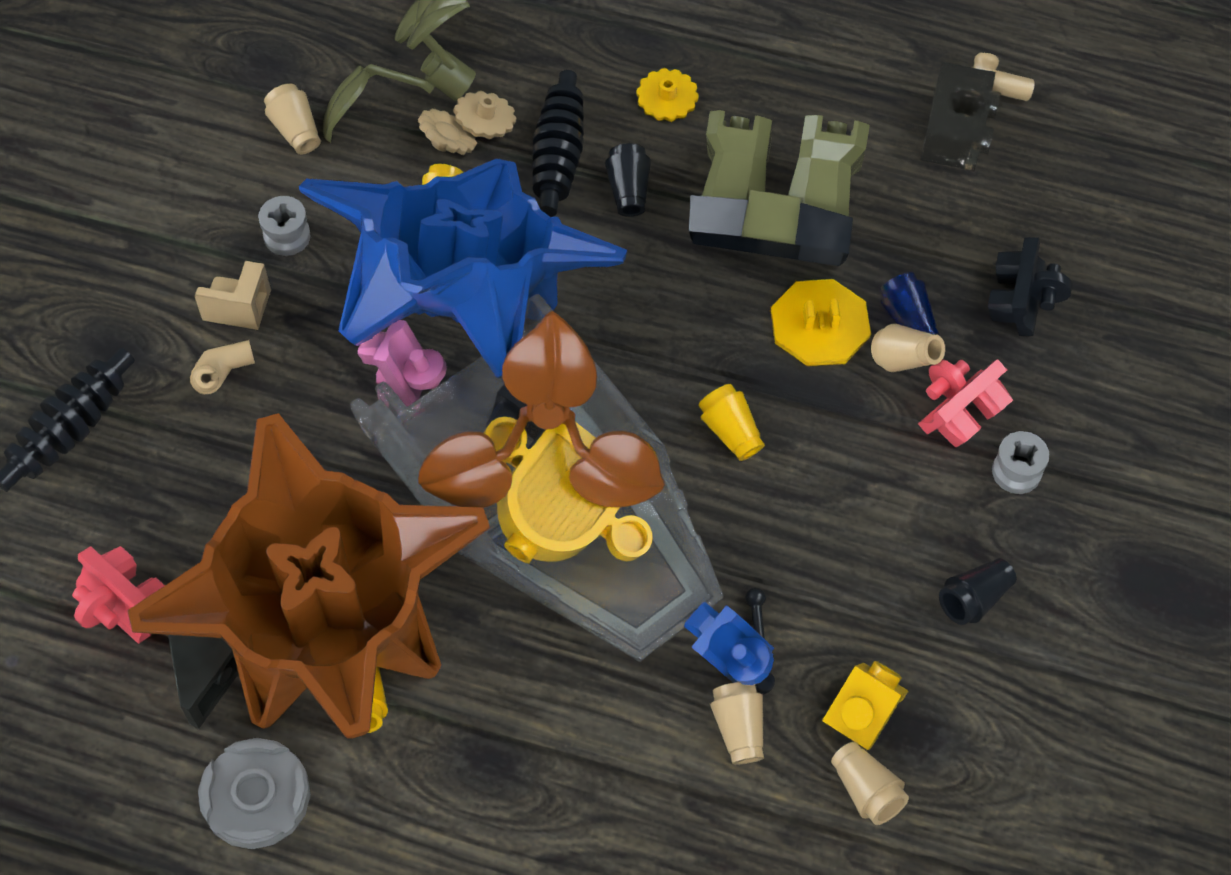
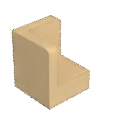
[195,261,271,330]

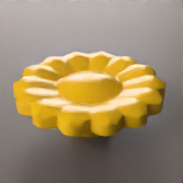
[636,68,699,122]

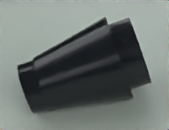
[605,143,651,217]
[939,558,1017,625]

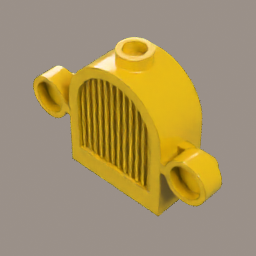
[484,417,653,564]

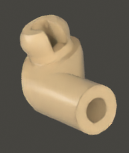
[970,53,1034,101]

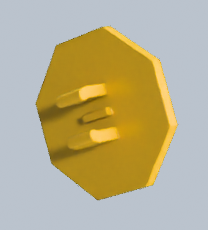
[770,279,871,366]

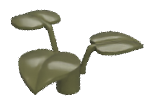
[323,0,476,143]

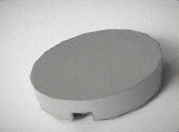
[198,738,311,849]

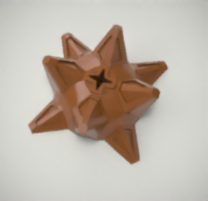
[127,413,490,739]

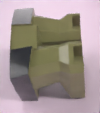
[689,110,870,266]

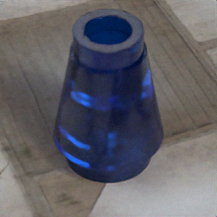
[880,272,940,335]

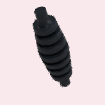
[532,70,584,217]
[0,348,135,492]

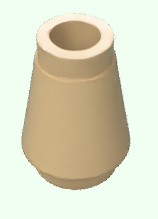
[264,84,321,155]
[871,324,945,372]
[710,682,764,765]
[831,742,909,825]

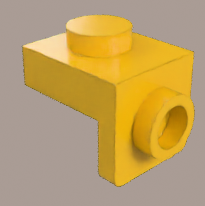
[822,661,908,750]

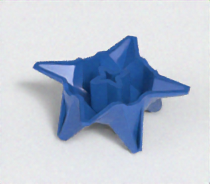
[299,158,627,379]

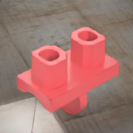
[918,359,1013,447]
[72,546,165,644]

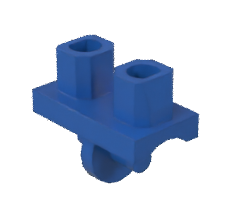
[684,602,774,685]

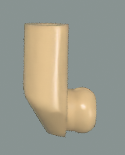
[190,340,255,394]

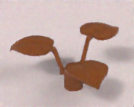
[418,311,665,508]

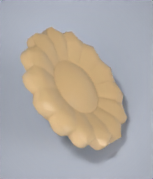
[453,91,516,139]
[418,108,477,155]

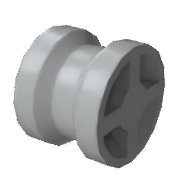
[258,196,311,256]
[992,431,1049,494]

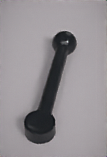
[745,588,775,694]

